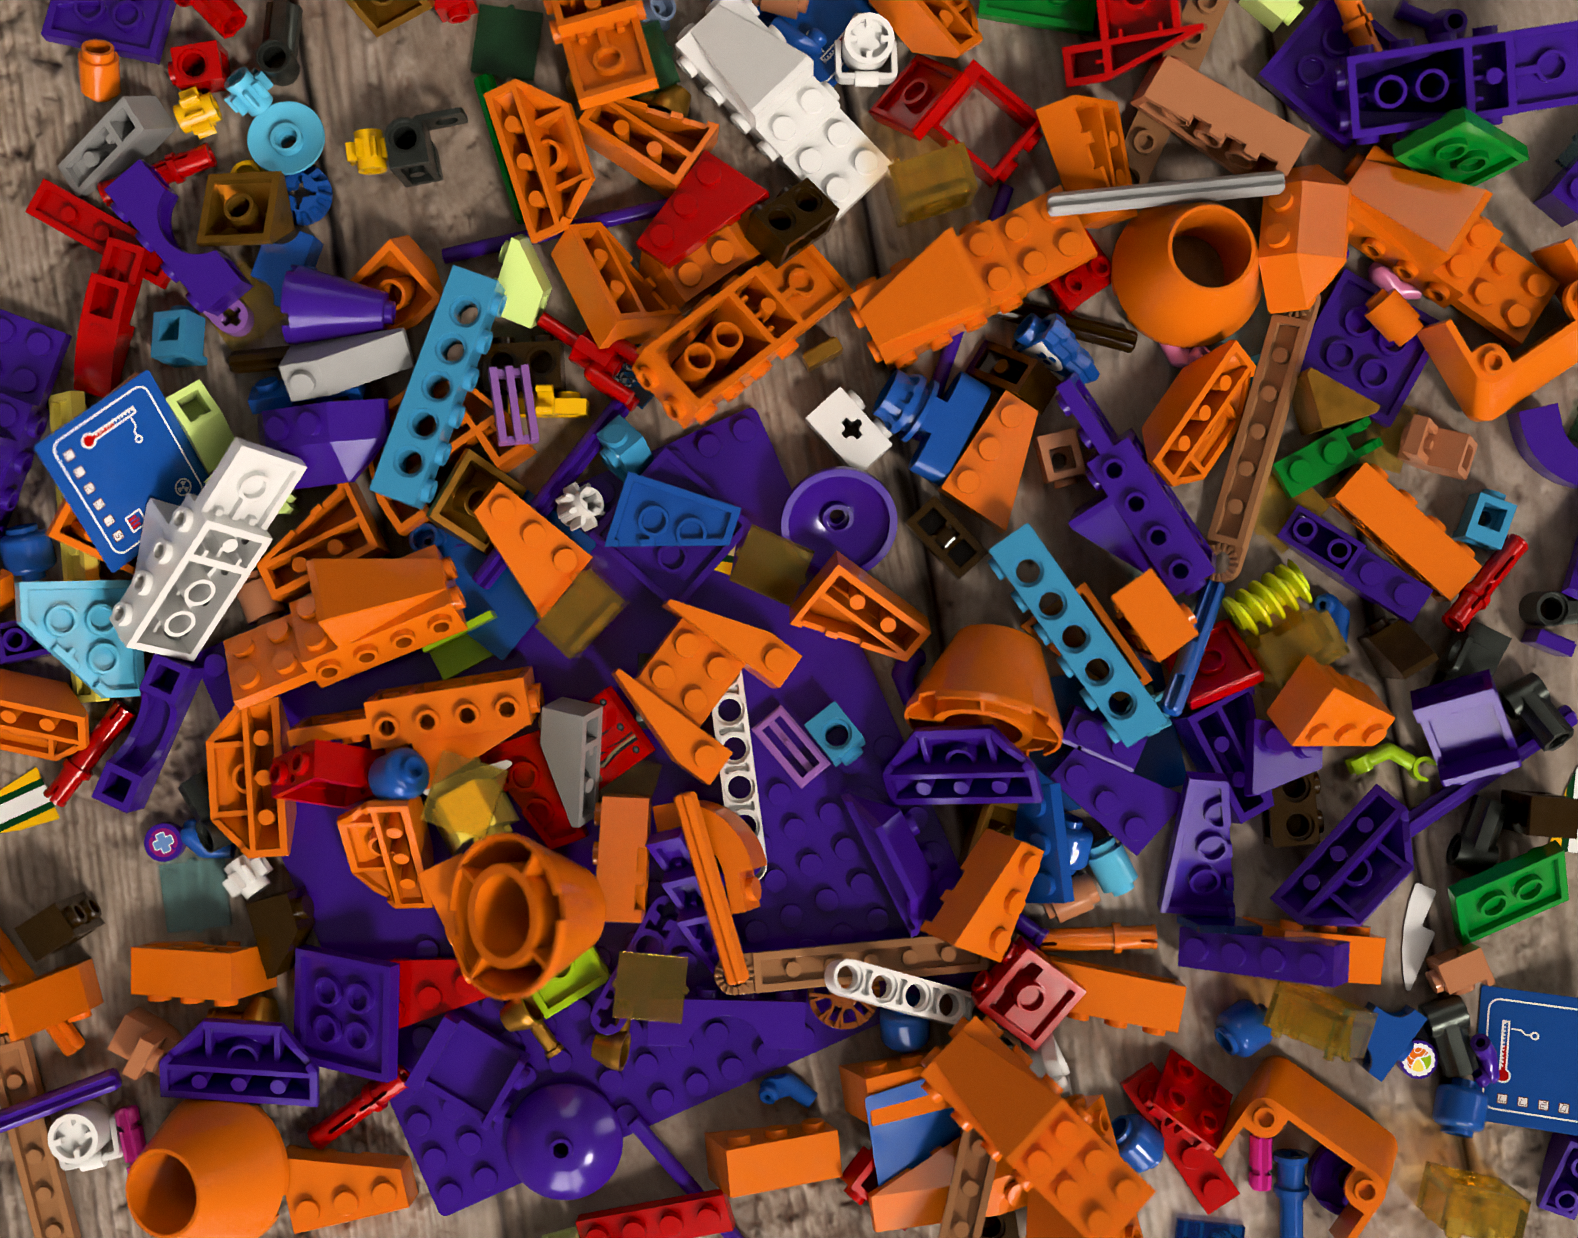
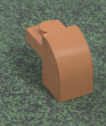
[1396,414,1478,481]
[107,1006,183,1080]

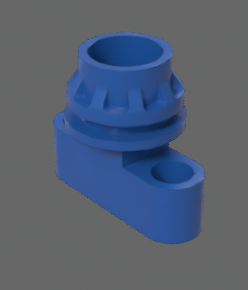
[872,369,992,486]

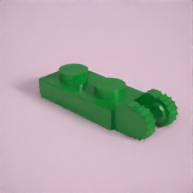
[1271,416,1384,499]

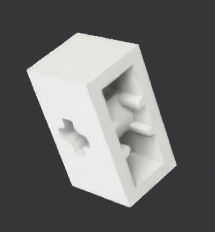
[805,387,893,471]

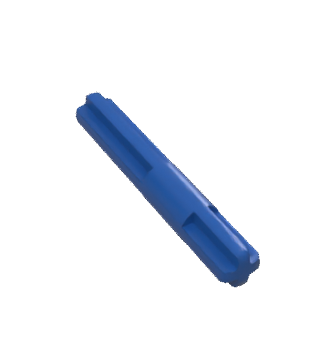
[1160,579,1225,717]

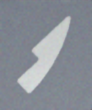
[1402,883,1436,991]

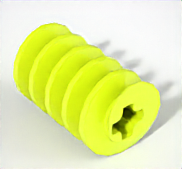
[1222,559,1313,636]

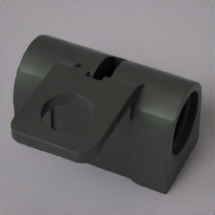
[385,107,469,187]
[1428,620,1512,686]

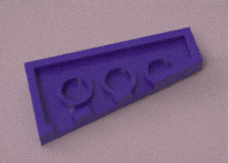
[1157,771,1236,918]

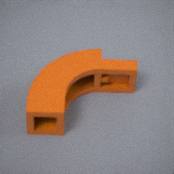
[652,800,767,914]

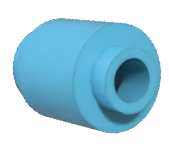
[1088,836,1138,897]

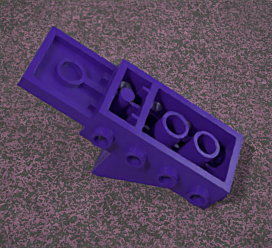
[1333,20,1578,145]
[0,309,72,538]
[1055,371,1216,597]

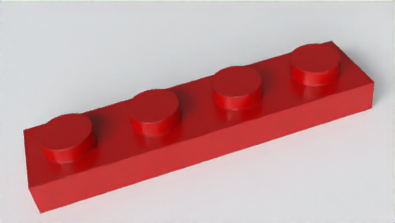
[25,178,171,290]
[1120,1061,1240,1215]
[575,1189,735,1238]

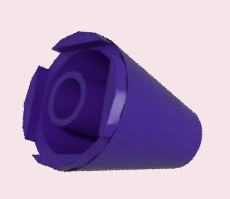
[281,264,396,345]

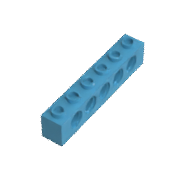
[369,265,507,510]
[987,523,1168,748]

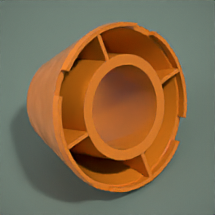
[1110,201,1263,349]
[904,624,1063,758]
[448,832,606,1000]
[126,1099,289,1238]

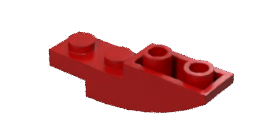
[74,236,151,398]

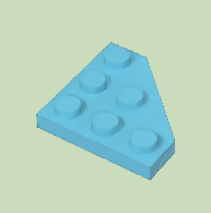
[15,580,145,698]

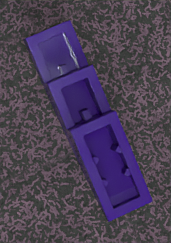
[645,827,745,976]

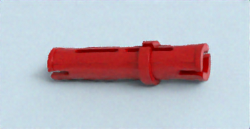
[97,143,217,207]
[1441,534,1528,633]
[43,700,136,807]
[307,1064,410,1150]

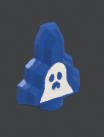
[1012,313,1100,384]

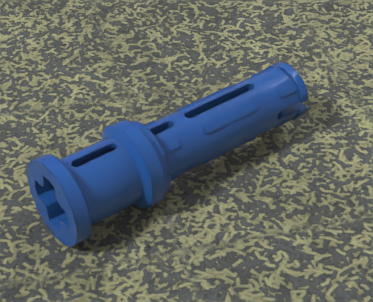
[1273,1148,1309,1238]

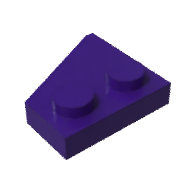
[1244,719,1323,797]

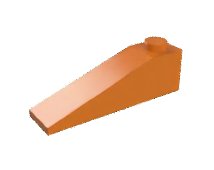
[291,235,444,345]
[868,1131,1028,1232]

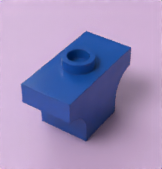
[250,231,324,309]
[1347,1001,1427,1082]

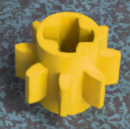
[173,86,223,139]
[345,128,388,175]

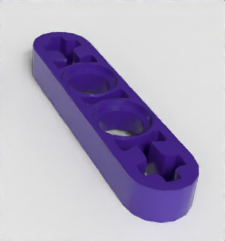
[590,895,680,1035]

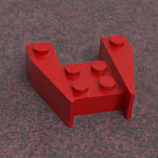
[1062,0,1207,88]

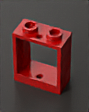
[927,59,1044,188]
[269,739,386,810]

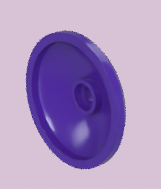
[780,466,898,575]
[506,1082,623,1200]

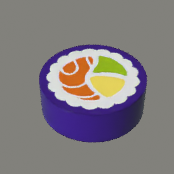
[1396,1037,1438,1079]

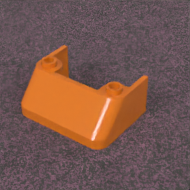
[1416,238,1578,422]
[1211,1055,1398,1238]

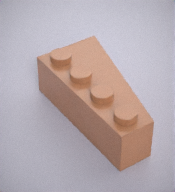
[1130,55,1311,177]

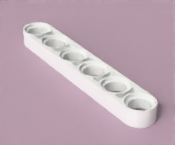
[712,670,767,880]
[824,959,1020,1041]

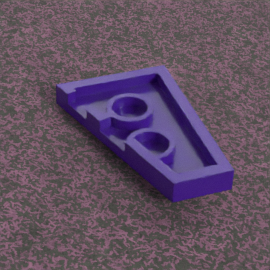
[41,0,176,65]

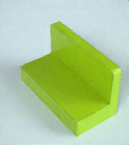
[422,610,498,680]

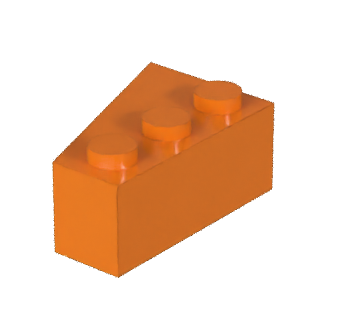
[938,390,1039,533]
[592,793,652,923]

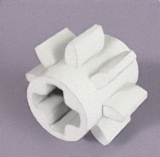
[555,482,605,532]
[222,854,274,901]

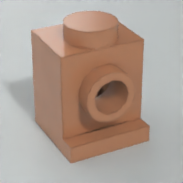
[1032,427,1086,489]
[1425,943,1496,995]

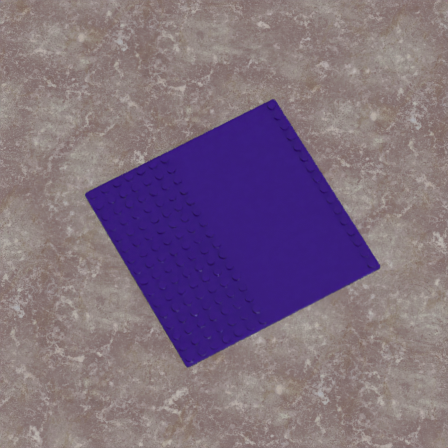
[194,408,991,1216]

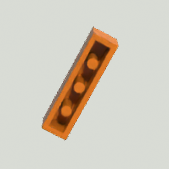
[1324,462,1482,602]
[1046,954,1187,1036]

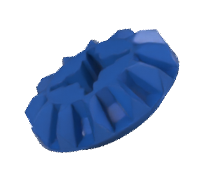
[284,166,333,226]

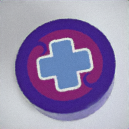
[144,822,186,862]

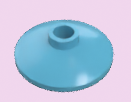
[247,101,325,176]

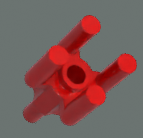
[537,312,640,412]

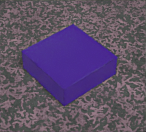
[1521,628,1577,657]

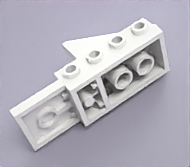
[675,0,893,221]
[109,437,307,662]

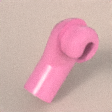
[1368,262,1422,300]
[1159,343,1210,368]

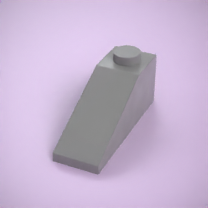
[57,96,177,198]
[278,327,415,402]
[538,697,603,828]

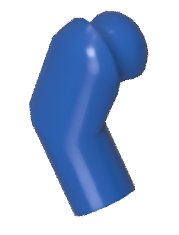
[770,17,828,57]
[1313,593,1350,647]
[180,818,236,859]
[758,1072,818,1109]

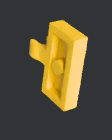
[508,384,590,418]

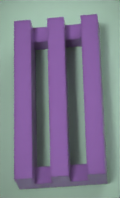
[488,364,539,446]
[751,705,831,789]

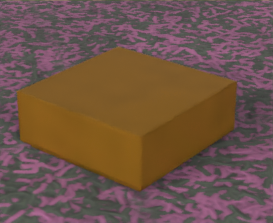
[802,336,843,372]

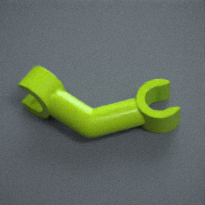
[1344,743,1437,782]

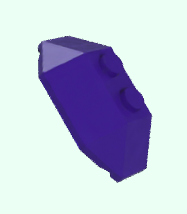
[257,399,391,490]
[882,724,1044,805]
[1270,783,1414,927]
[840,790,938,938]
[159,1017,320,1107]

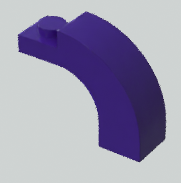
[1507,403,1578,489]

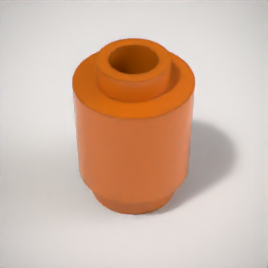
[78,39,121,102]
[1364,288,1424,347]

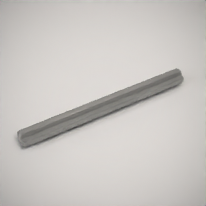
[1047,170,1285,217]

